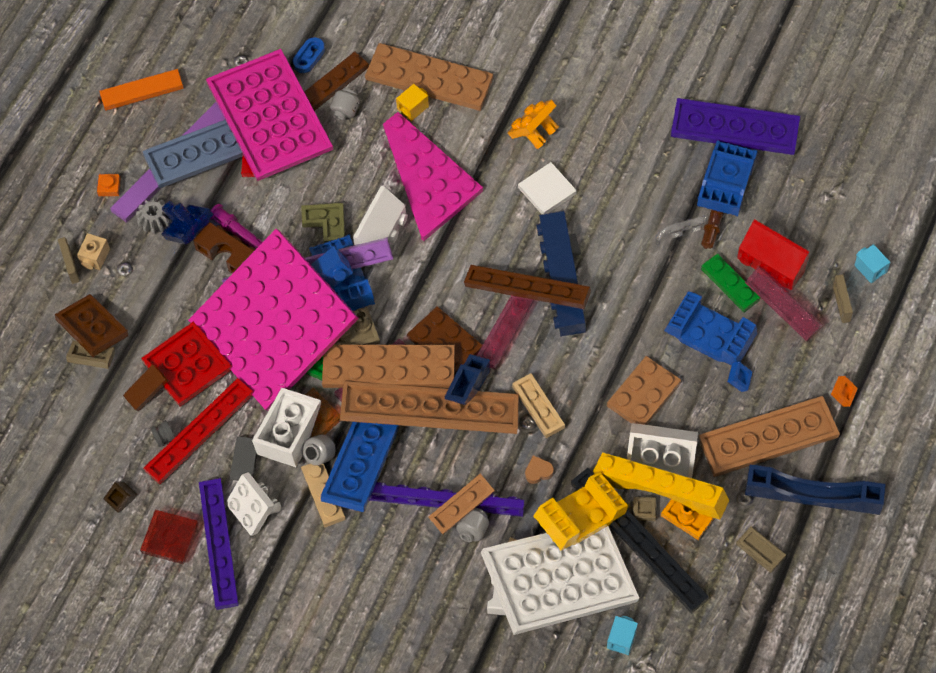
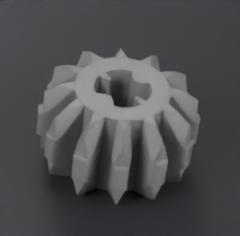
[136,198,172,234]

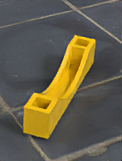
[593,452,729,520]

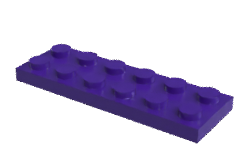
[671,98,800,155]

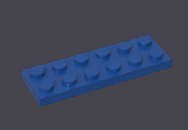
[321,422,400,512]

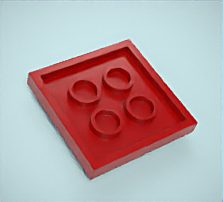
[141,321,232,407]

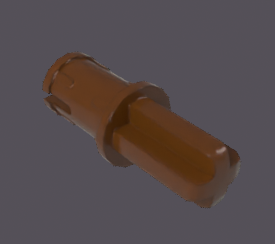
[701,210,724,249]

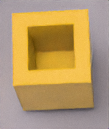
[396,84,429,121]

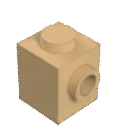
[77,233,110,270]

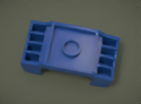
[697,140,757,216]
[309,235,375,311]
[664,291,758,365]

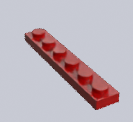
[144,378,253,484]

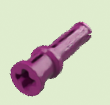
[208,203,263,249]

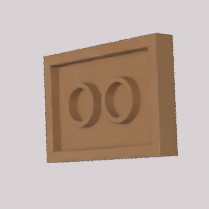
[607,356,681,425]

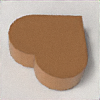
[525,455,554,484]

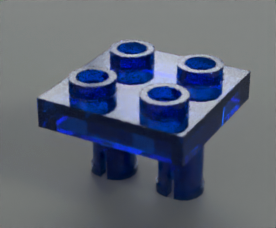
[161,201,214,244]

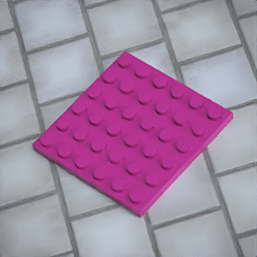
[188,229,359,411]

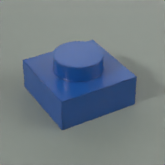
[727,361,753,392]

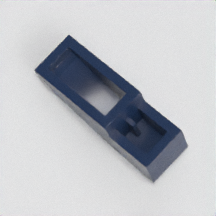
[444,354,490,405]

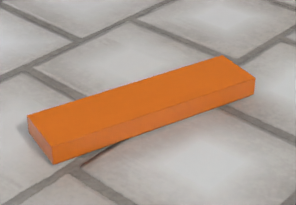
[99,69,184,111]

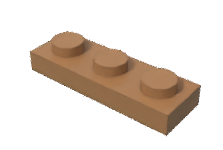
[428,473,495,535]

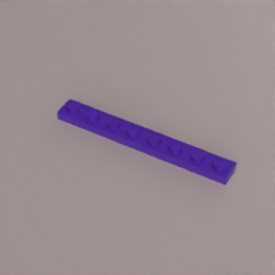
[369,482,524,517]

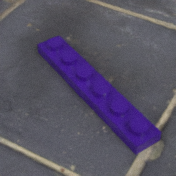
[199,478,239,610]

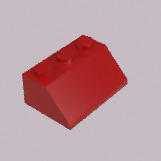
[737,219,810,290]

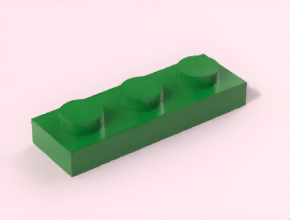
[701,253,761,313]

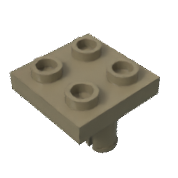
[335,306,380,345]

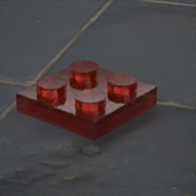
[140,510,198,564]

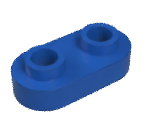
[293,37,325,73]

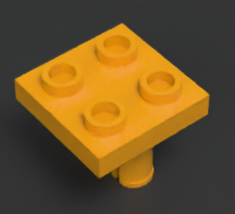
[508,100,559,149]
[661,499,714,540]

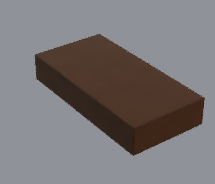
[123,364,169,411]

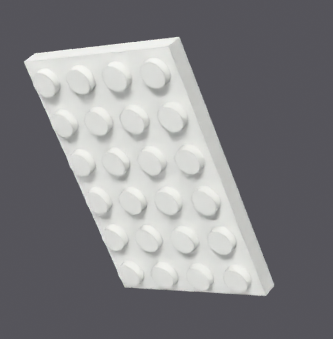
[481,526,640,635]

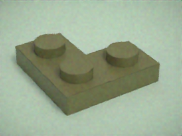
[301,203,345,243]

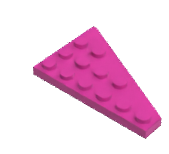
[383,112,483,241]

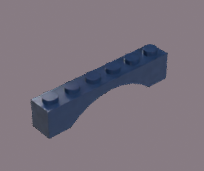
[745,464,886,515]

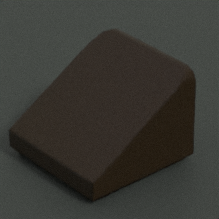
[103,481,138,513]

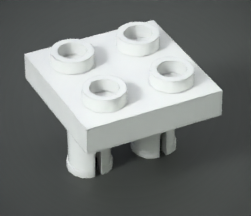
[225,472,281,536]

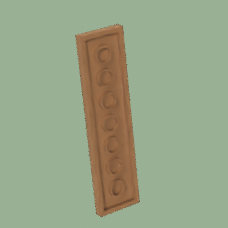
[340,381,519,434]

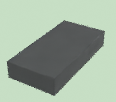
[230,437,257,481]

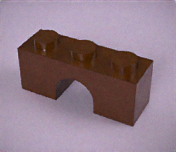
[193,222,256,274]

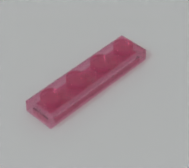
[745,266,823,341]
[477,296,534,370]

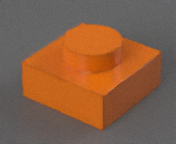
[97,174,121,196]
[831,376,858,407]

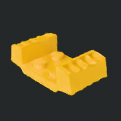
[533,472,628,551]

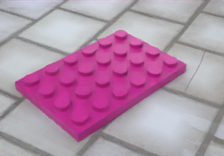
[206,49,333,181]

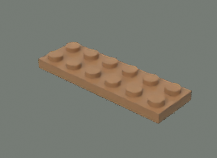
[365,43,493,111]
[322,345,455,388]
[698,396,840,477]

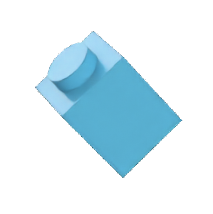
[854,244,890,283]
[607,616,638,655]

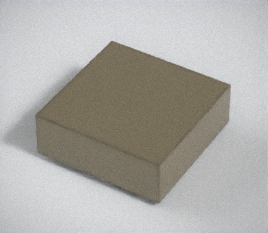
[633,497,656,521]

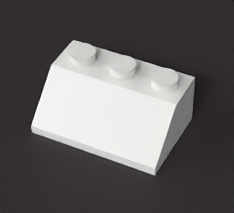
[353,186,408,266]
[627,423,698,478]

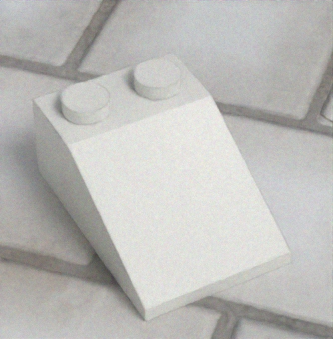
[252,388,321,467]

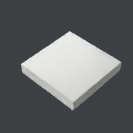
[518,162,577,214]

